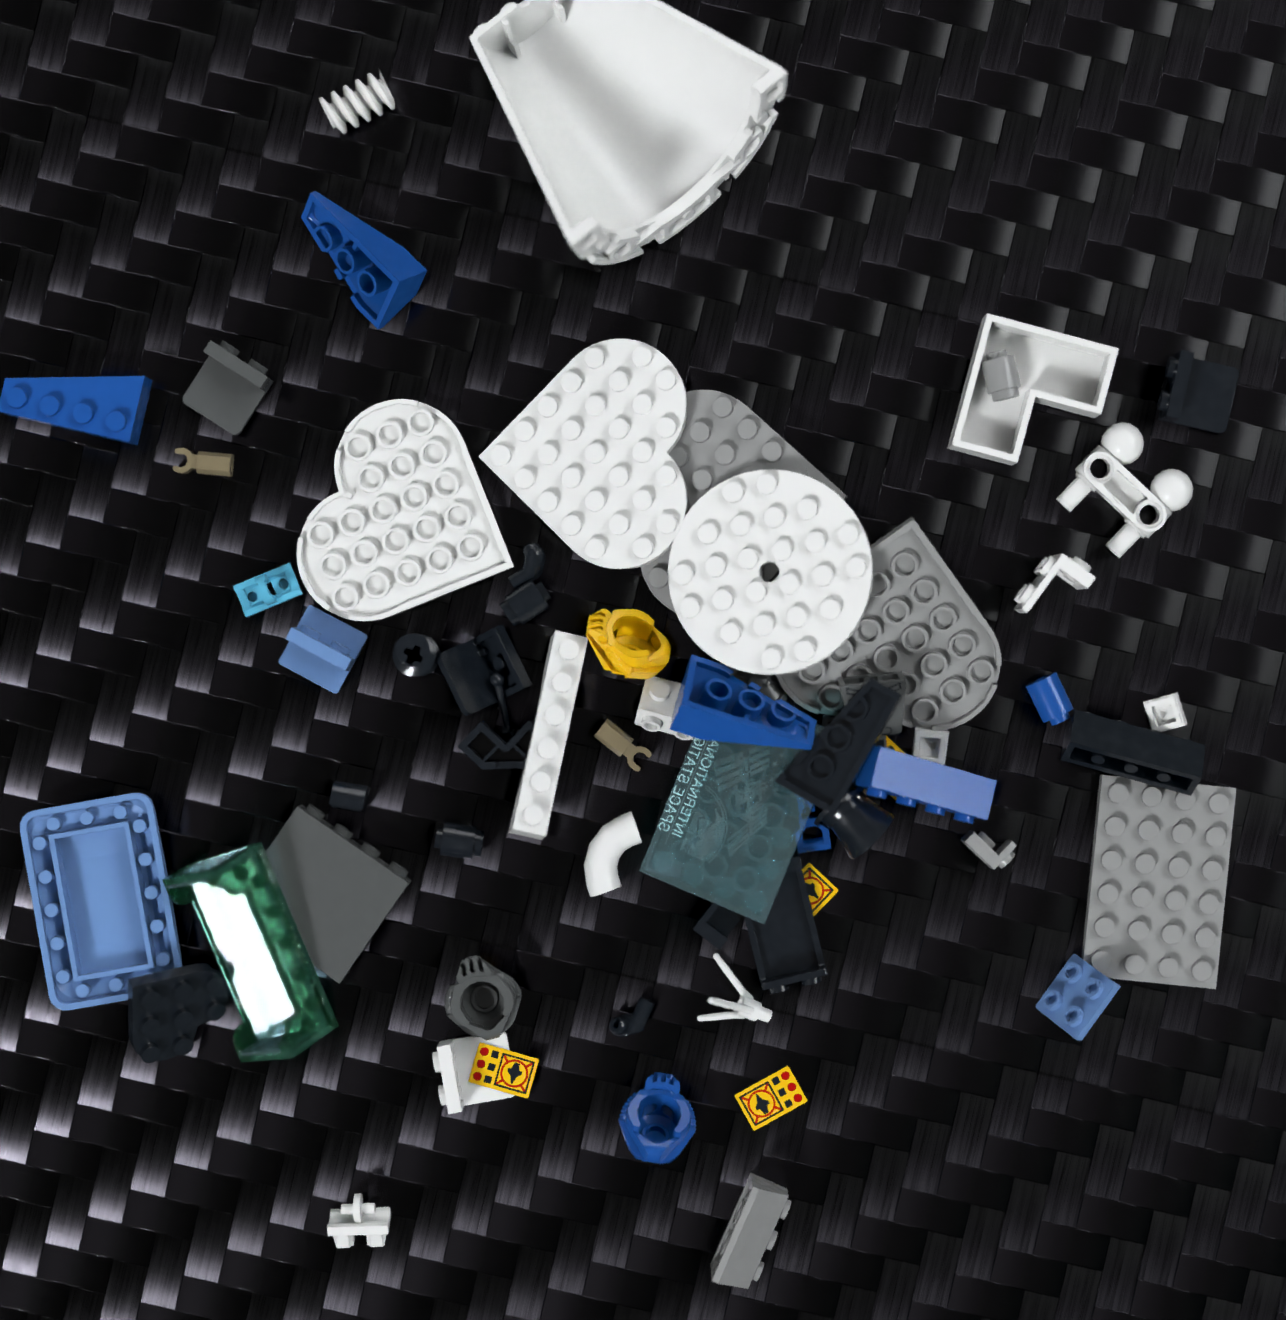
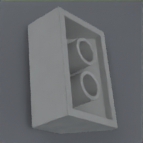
[710,1173,792,1289]

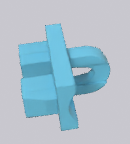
[233,563,303,617]

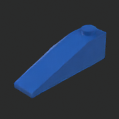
[301,191,427,329]
[670,655,817,750]

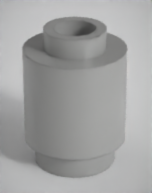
[981,350,1021,402]

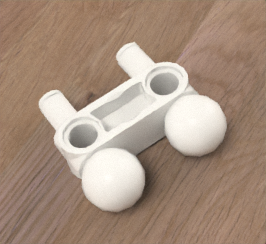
[1056,422,1193,558]

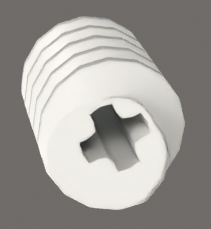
[318,70,395,134]

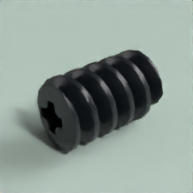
[393,634,440,677]

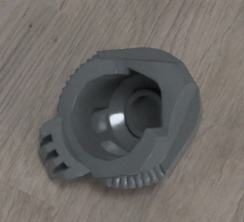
[444,955,522,1040]

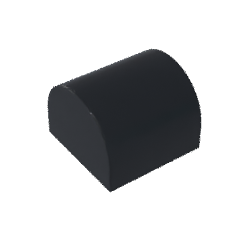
[329,780,369,813]

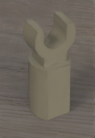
[173,448,234,477]
[594,719,652,772]

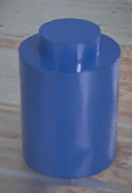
[1026,672,1074,726]

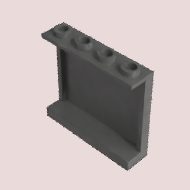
[228,804,412,984]

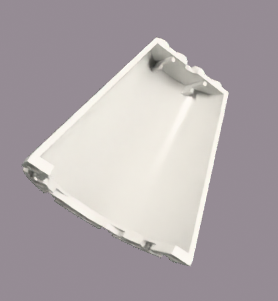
[469,0,787,265]

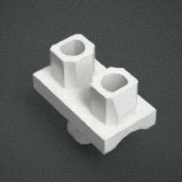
[327,1193,391,1248]

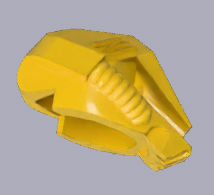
[586,609,671,679]

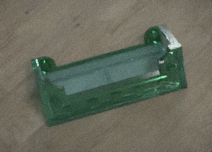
[162,842,339,1062]

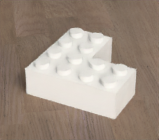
[947,313,1119,466]

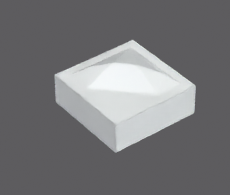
[1143,692,1187,732]
[912,727,950,765]

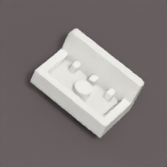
[634,677,699,741]

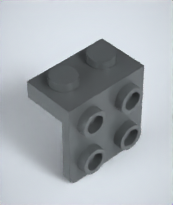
[183,340,274,435]

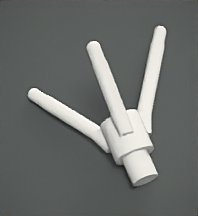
[697,953,772,1023]

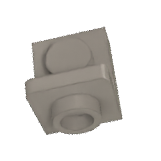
[960,830,1017,870]

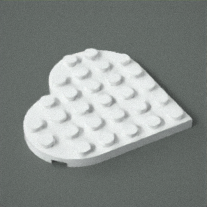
[478,339,687,569]
[296,399,514,621]

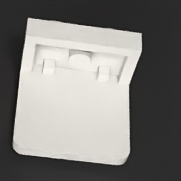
[1014,553,1096,613]
[432,1032,515,1114]

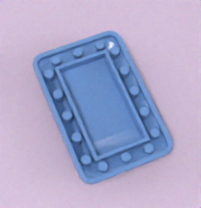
[20,792,183,1010]

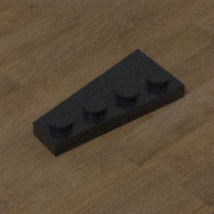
[774,678,903,816]

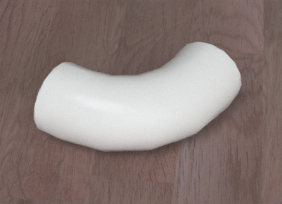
[584,811,642,897]

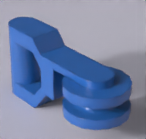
[794,794,831,854]

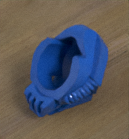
[618,1072,696,1164]

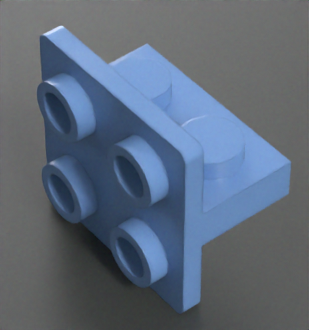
[279,605,368,694]
[1036,954,1121,1041]

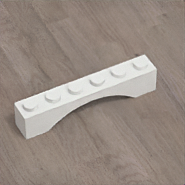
[508,630,588,840]

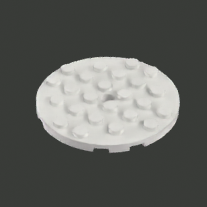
[668,469,873,675]

